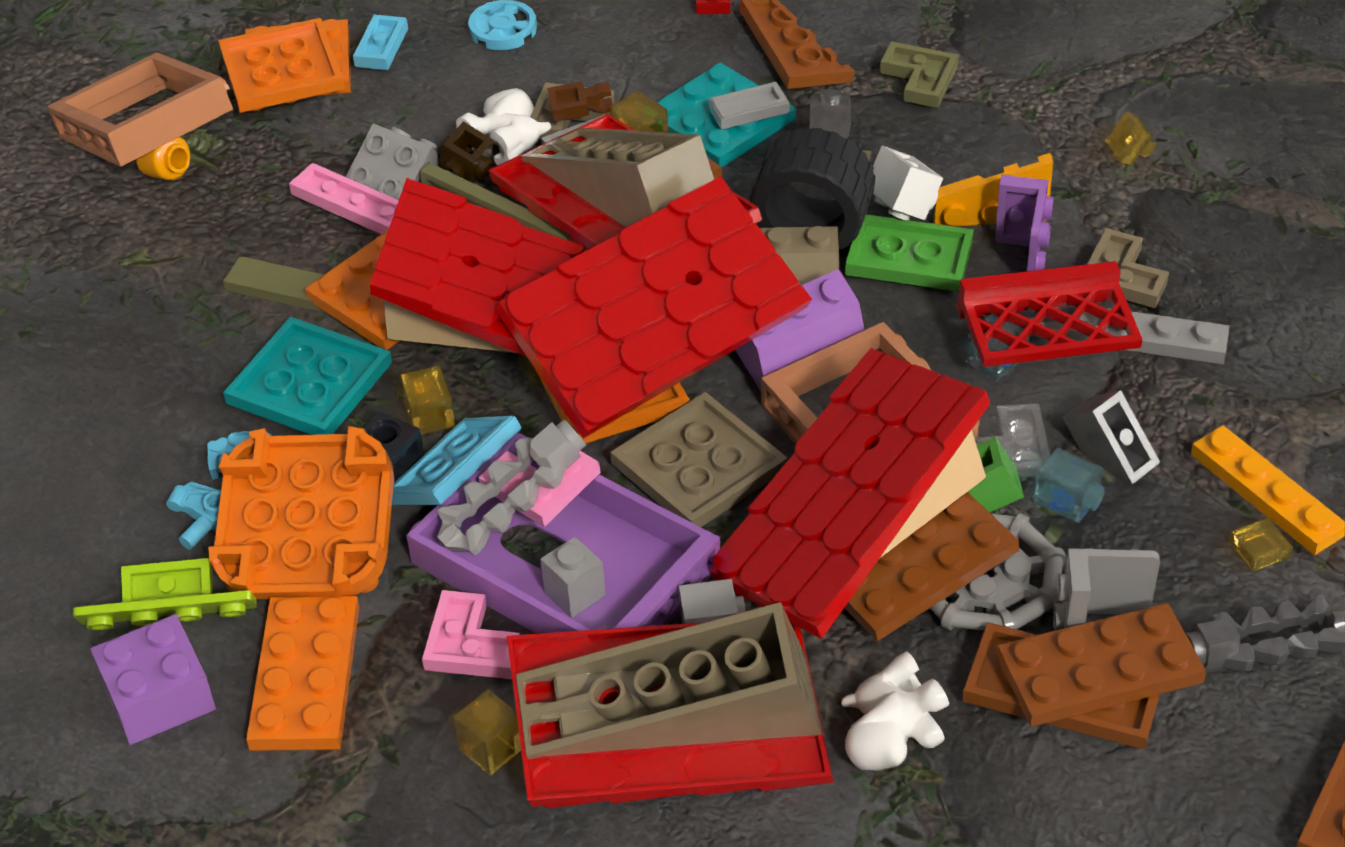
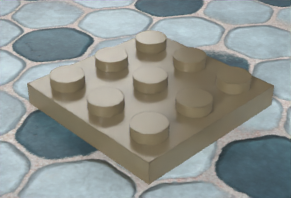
[610,392,788,527]

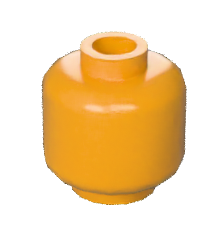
[136,137,190,180]

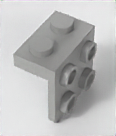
[346,123,441,200]
[1053,548,1160,630]

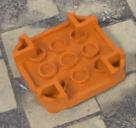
[208,426,394,600]

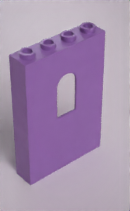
[407,432,720,634]

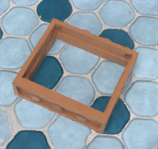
[47,52,233,167]
[761,322,980,445]

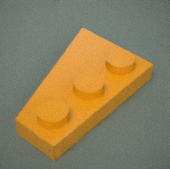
[933,153,1053,226]

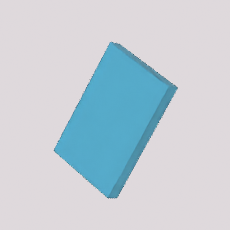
[392,416,522,505]

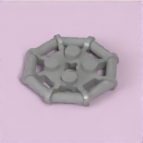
[929,513,1067,631]

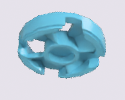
[468,0,537,51]

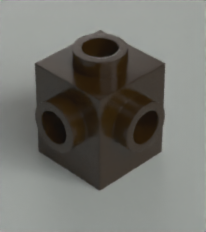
[438,121,494,183]

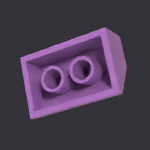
[736,269,865,392]

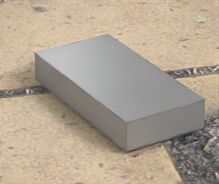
[709,82,789,130]

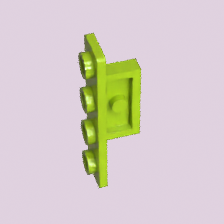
[73,558,257,630]

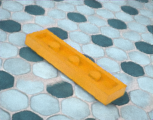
[1191,425,1345,556]

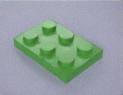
[845,214,974,292]

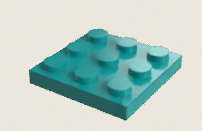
[644,63,796,167]
[223,317,392,435]

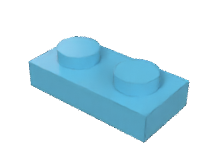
[353,14,408,70]

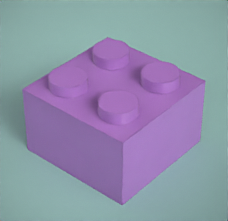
[90,614,216,745]

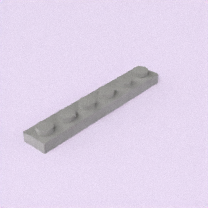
[984,306,1230,364]

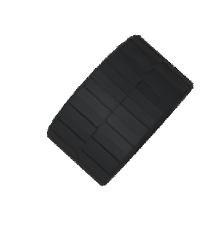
[749,127,876,249]

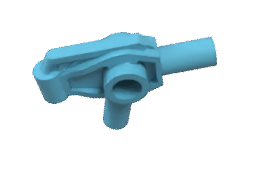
[166,482,221,550]

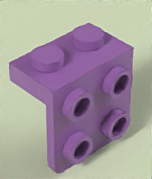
[995,175,1054,271]

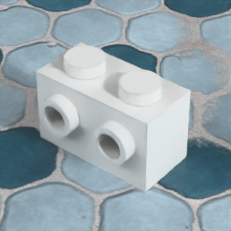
[873,145,943,221]

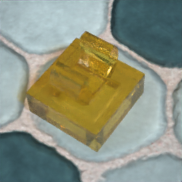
[1105,112,1157,165]

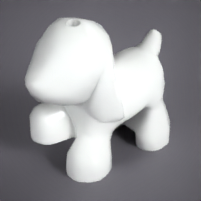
[456,88,551,166]
[841,651,949,771]

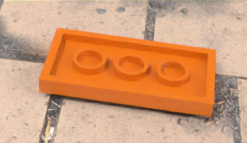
[246,596,360,751]

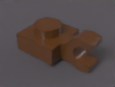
[547,81,614,122]

